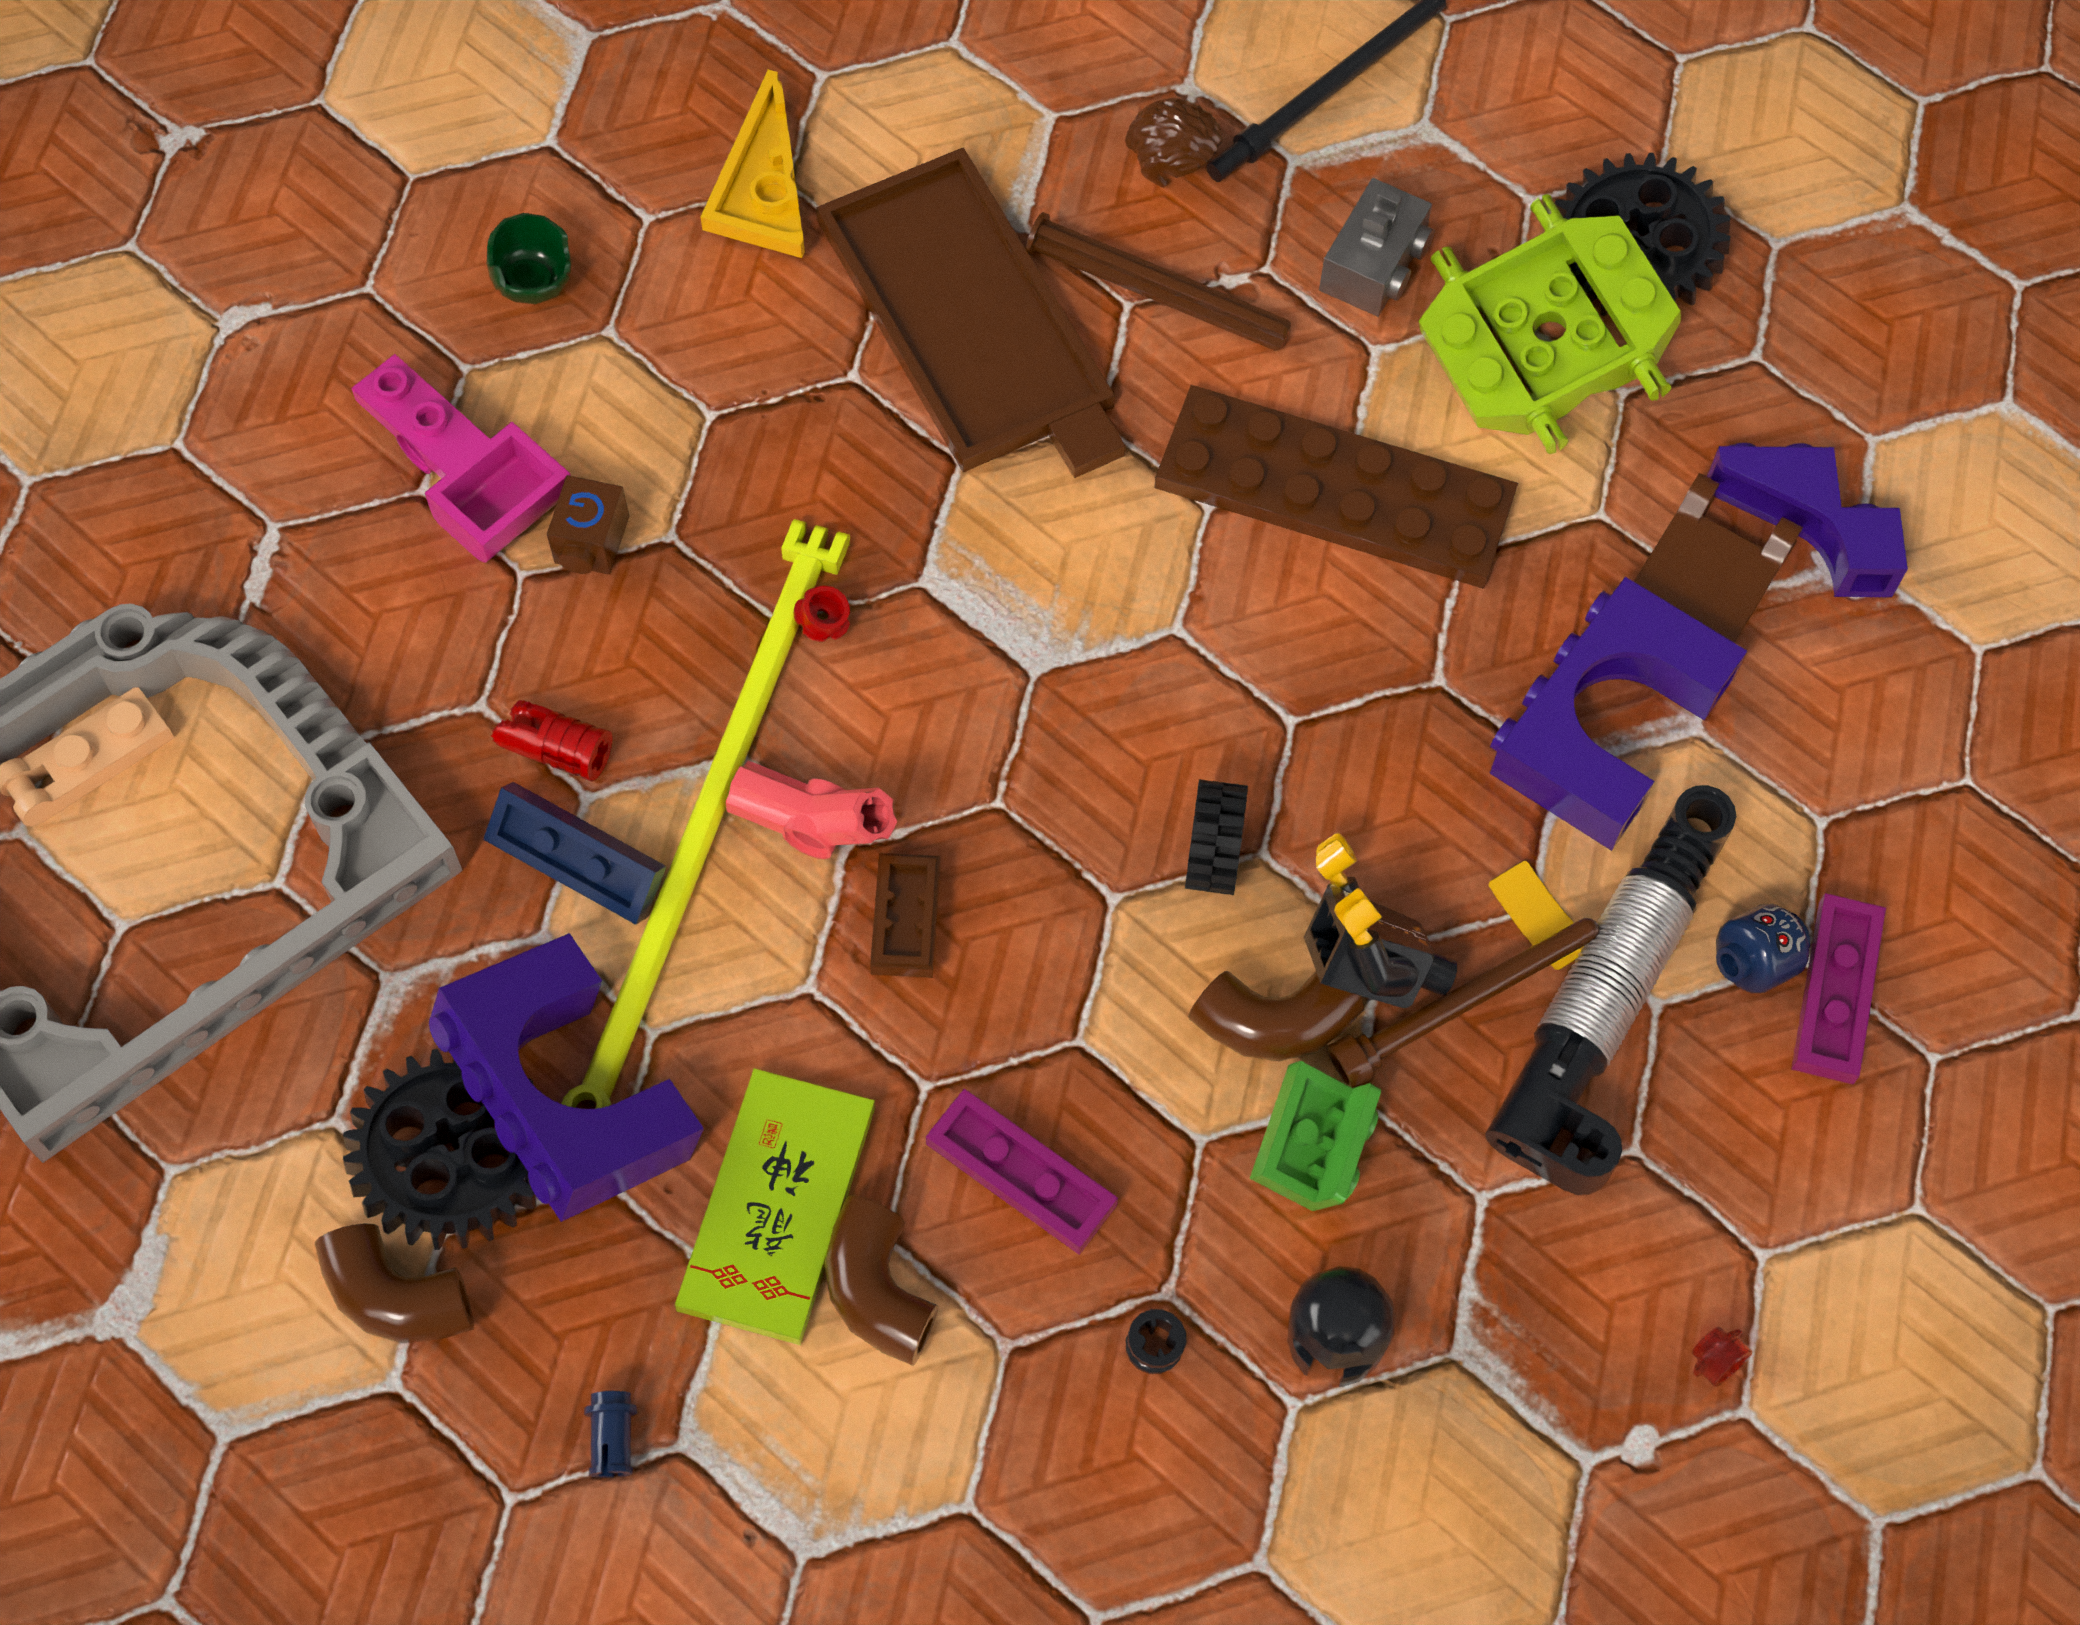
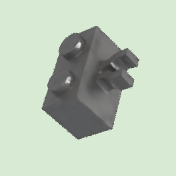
[1319,178,1435,317]

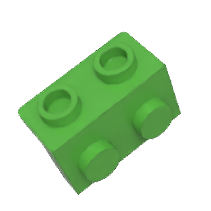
[1250,1061,1381,1211]

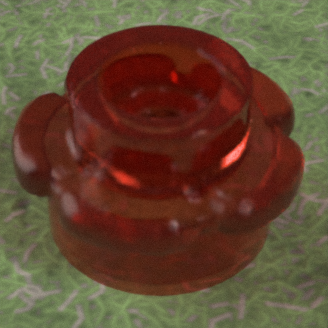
[1691,1326,1753,1387]

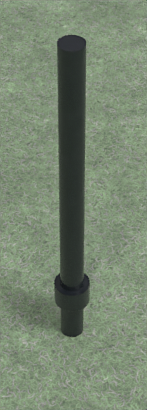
[1206,0,1446,182]

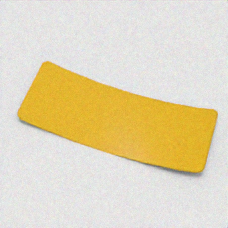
[1489,861,1584,970]

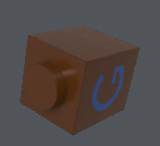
[547,475,629,575]

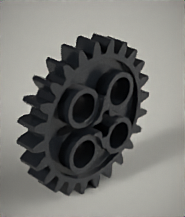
[1555,153,1731,317]
[343,1049,536,1250]

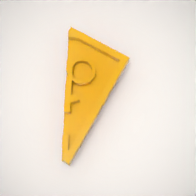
[700,70,805,258]

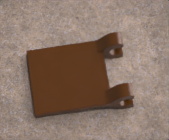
[1634,473,1803,643]

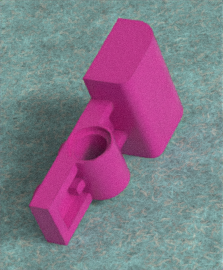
[351,354,571,563]

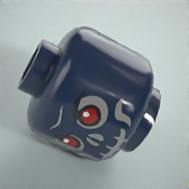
[1716,904,1810,993]

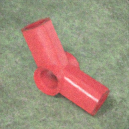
[726,760,897,859]

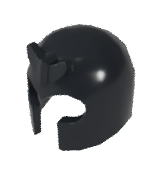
[1287,1266,1396,1387]

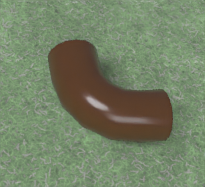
[1188,971,1364,1061]
[824,1196,938,1366]
[315,1223,474,1343]

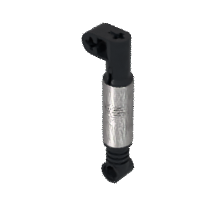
[1485,785,1736,1195]

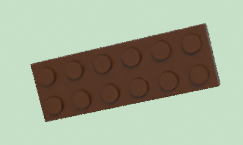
[1154,385,1518,589]

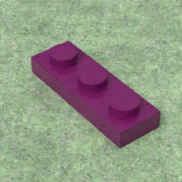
[1791,893,1886,1084]
[926,1088,1118,1255]

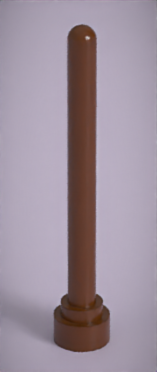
[1327,918,1599,1088]

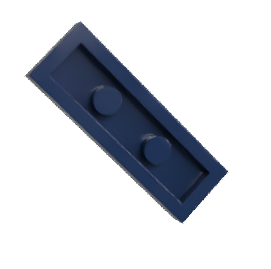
[483,782,667,925]

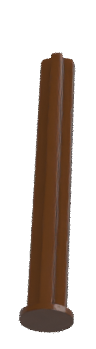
[1026,212,1291,351]

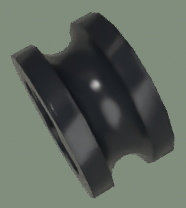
[1125,1309,1186,1374]

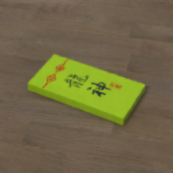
[675,1068,875,1346]

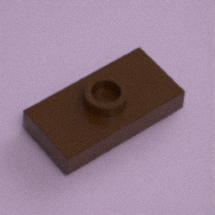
[870,853,941,978]

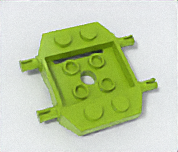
[1419,194,1681,454]

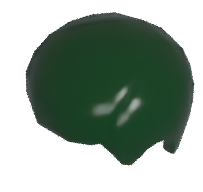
[486,213,572,305]

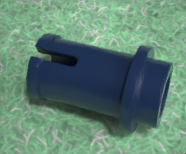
[584,1391,638,1478]

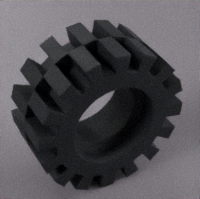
[1185,779,1248,895]

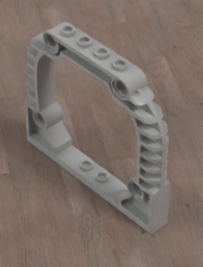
[0,604,463,1163]

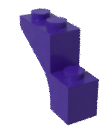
[1707,443,1908,598]

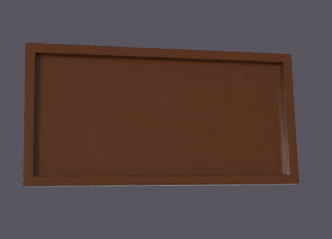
[816,147,1115,472]

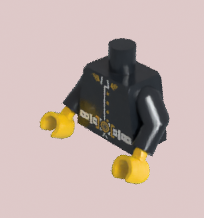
[1304,833,1458,1008]

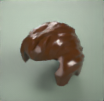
[1125,98,1223,188]

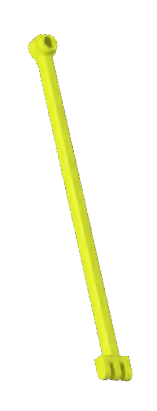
[561,519,850,1109]

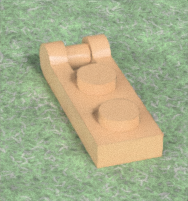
[0,687,174,826]

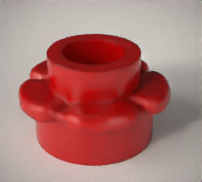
[793,586,850,642]

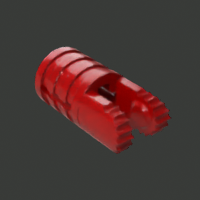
[490,699,613,782]

